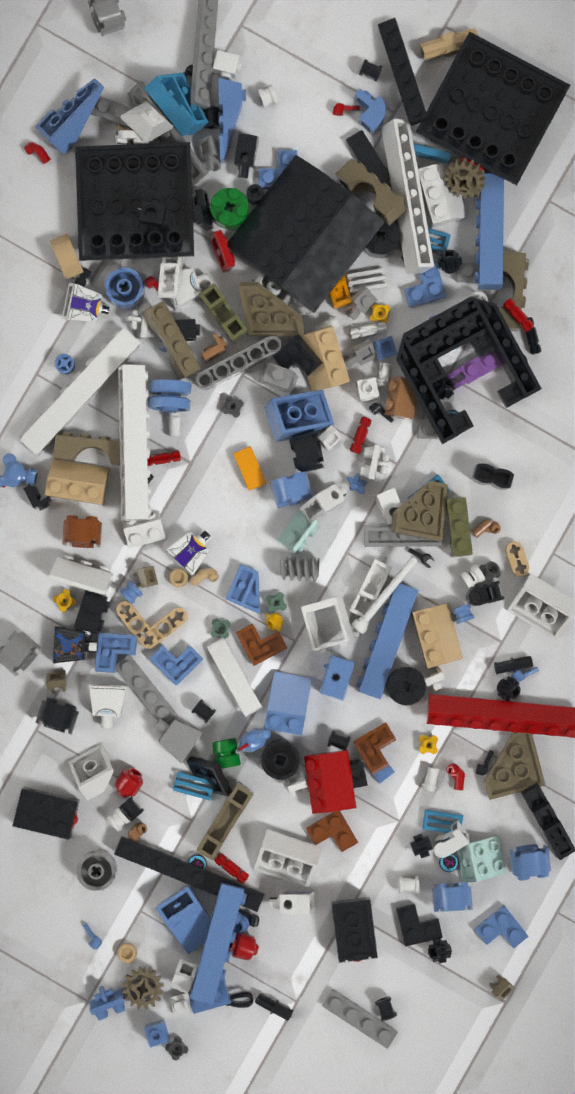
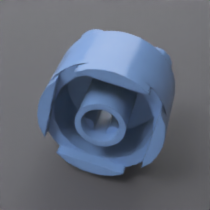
[105,267,145,309]
[270,471,314,508]
[510,844,551,881]
[432,882,473,912]

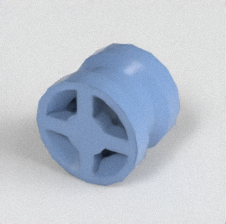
[55,354,75,375]
[119,580,143,604]
[452,604,475,624]

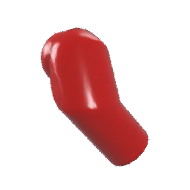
[24,142,51,164]
[446,763,465,790]

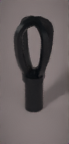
[226,992,253,1008]

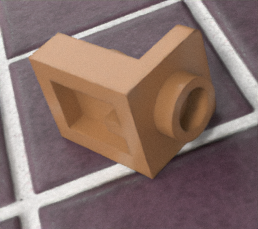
[202,333,227,363]

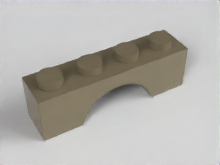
[335,158,406,226]
[499,251,529,332]
[141,301,201,380]
[53,432,120,466]
[196,783,254,861]

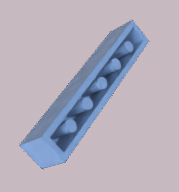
[474,173,504,290]
[356,584,419,699]
[190,882,247,1005]

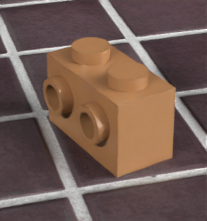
[384,377,417,420]

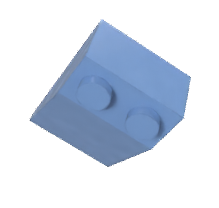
[264,390,334,442]
[264,671,312,736]

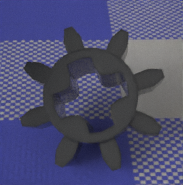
[438,250,462,274]
[432,377,455,400]
[497,676,521,701]
[410,834,433,859]
[428,939,452,964]

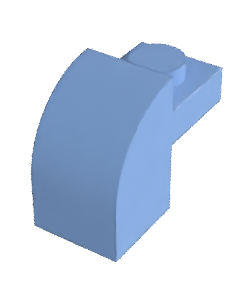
[354,89,386,135]

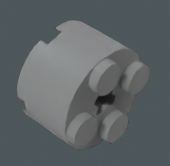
[88,0,126,37]
[0,631,41,676]
[77,849,118,891]

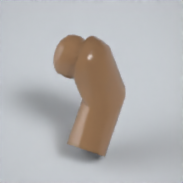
[471,520,501,538]
[128,822,147,842]

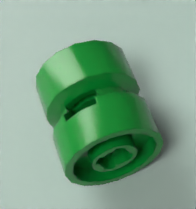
[212,738,241,769]

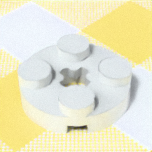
[115,130,153,145]

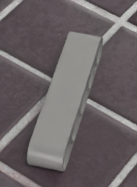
[196,336,281,390]

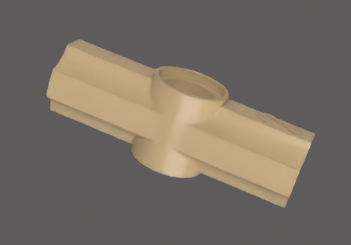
[420,28,478,61]

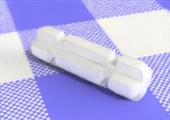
[350,322,387,339]

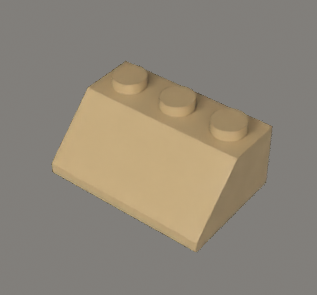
[301,325,350,391]
[45,459,110,506]
[411,603,463,669]

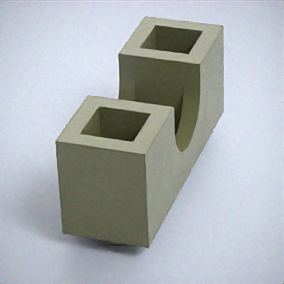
[199,283,248,344]
[446,497,473,558]

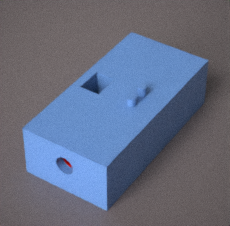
[319,655,355,700]

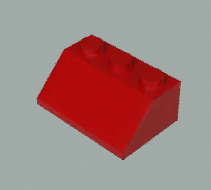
[304,750,357,814]

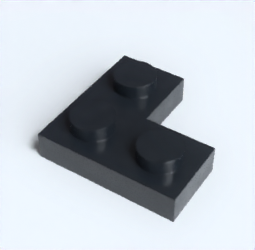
[192,189,214,230]
[273,333,322,376]
[186,756,232,796]
[396,903,443,947]

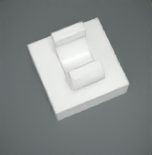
[317,425,342,451]
[421,666,445,691]
[285,771,308,796]
[169,992,193,1016]

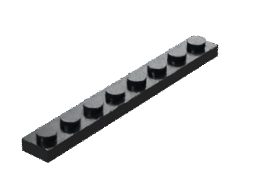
[114,836,265,912]

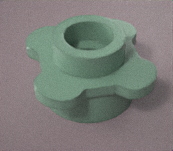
[266,592,287,613]
[210,619,231,639]

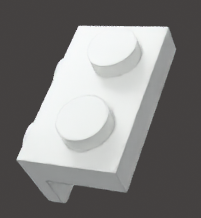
[122,511,166,548]

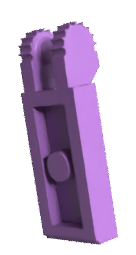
[447,350,502,389]

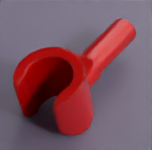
[333,103,360,116]
[144,276,159,290]

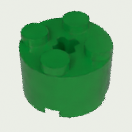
[210,188,249,230]

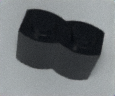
[472,463,514,490]
[74,590,110,634]

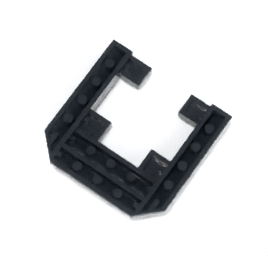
[396,297,542,444]

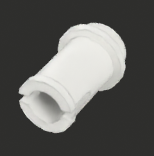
[314,316,339,330]
[376,363,392,388]
[167,413,182,436]
[422,767,440,792]

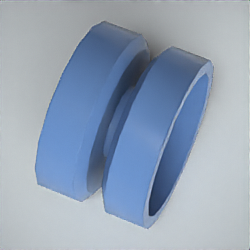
[148,380,191,412]

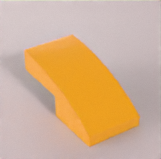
[330,275,353,309]
[233,446,267,491]

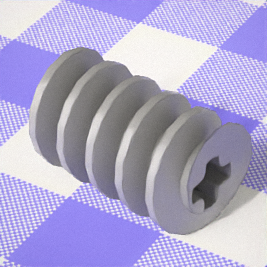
[280,556,320,582]

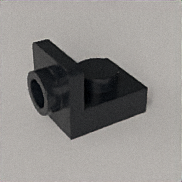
[23,485,52,511]

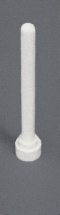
[351,557,417,634]

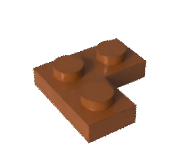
[236,623,287,666]
[353,722,396,775]
[306,811,359,852]

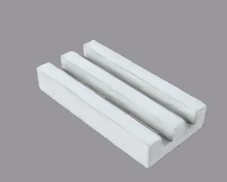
[347,268,388,294]

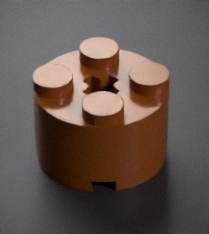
[62,515,102,548]

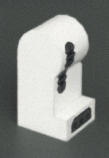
[434,821,469,858]

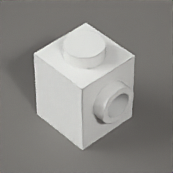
[213,50,243,80]
[170,959,198,994]

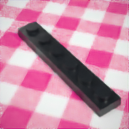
[377,18,429,126]

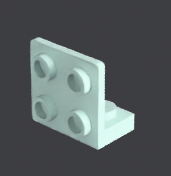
[277,509,319,554]
[456,836,506,882]

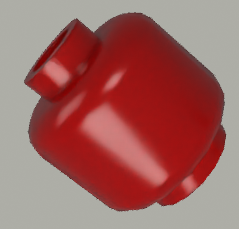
[115,768,143,798]
[228,933,259,960]

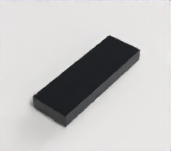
[346,130,390,184]

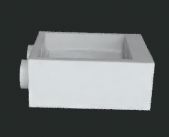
[301,595,355,653]

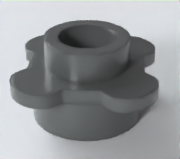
[222,396,244,418]
[479,561,501,581]
[165,1037,188,1060]

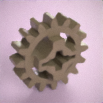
[444,158,486,199]
[122,966,164,1010]

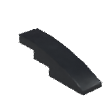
[521,783,575,860]

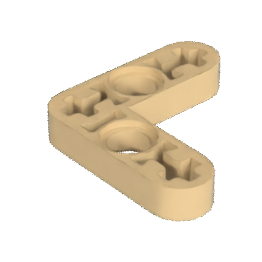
[116,601,188,649]

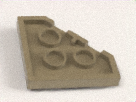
[238,282,305,336]
[391,481,448,542]
[484,732,545,800]

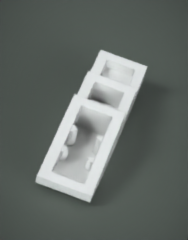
[158,257,184,298]
[340,559,392,639]
[207,638,262,717]

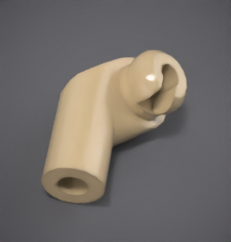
[189,568,219,587]

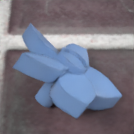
[346,473,368,494]

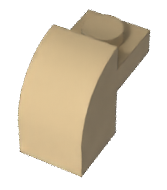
[50,233,84,280]

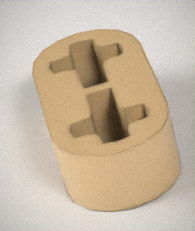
[505,541,530,577]

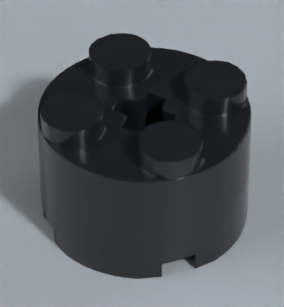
[364,222,400,258]
[289,431,324,472]
[386,667,426,706]
[35,697,79,734]
[261,740,300,780]

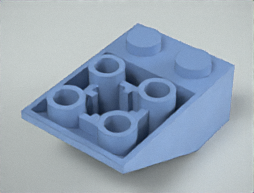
[156,885,211,954]

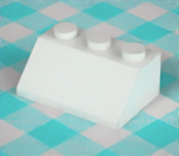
[418,163,468,229]
[48,555,114,596]
[507,573,575,640]
[253,829,322,888]

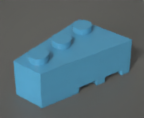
[144,73,209,136]

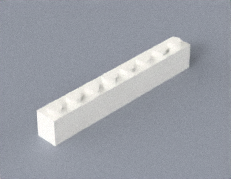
[381,119,434,274]
[20,328,142,457]
[118,365,151,521]

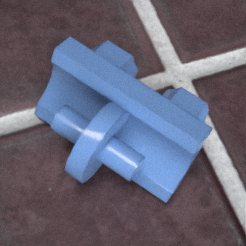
[89,986,125,1020]

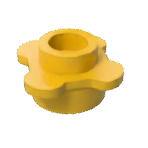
[370,303,390,323]
[53,589,76,612]
[265,612,284,631]
[419,735,438,754]

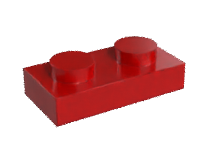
[209,230,235,273]

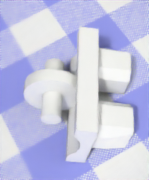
[126,303,156,339]
[360,445,394,482]

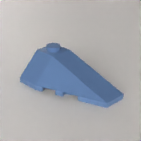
[35,78,104,155]
[218,78,246,164]

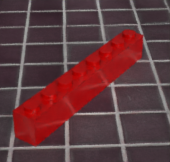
[427,694,575,738]

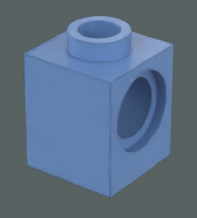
[144,1019,170,1047]

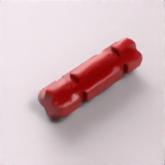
[503,298,534,332]
[350,417,372,454]
[147,451,181,466]
[214,853,249,884]

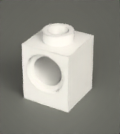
[356,378,379,402]

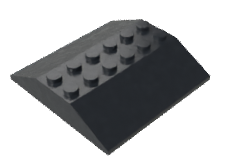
[416,31,571,186]
[75,142,194,261]
[227,155,385,313]

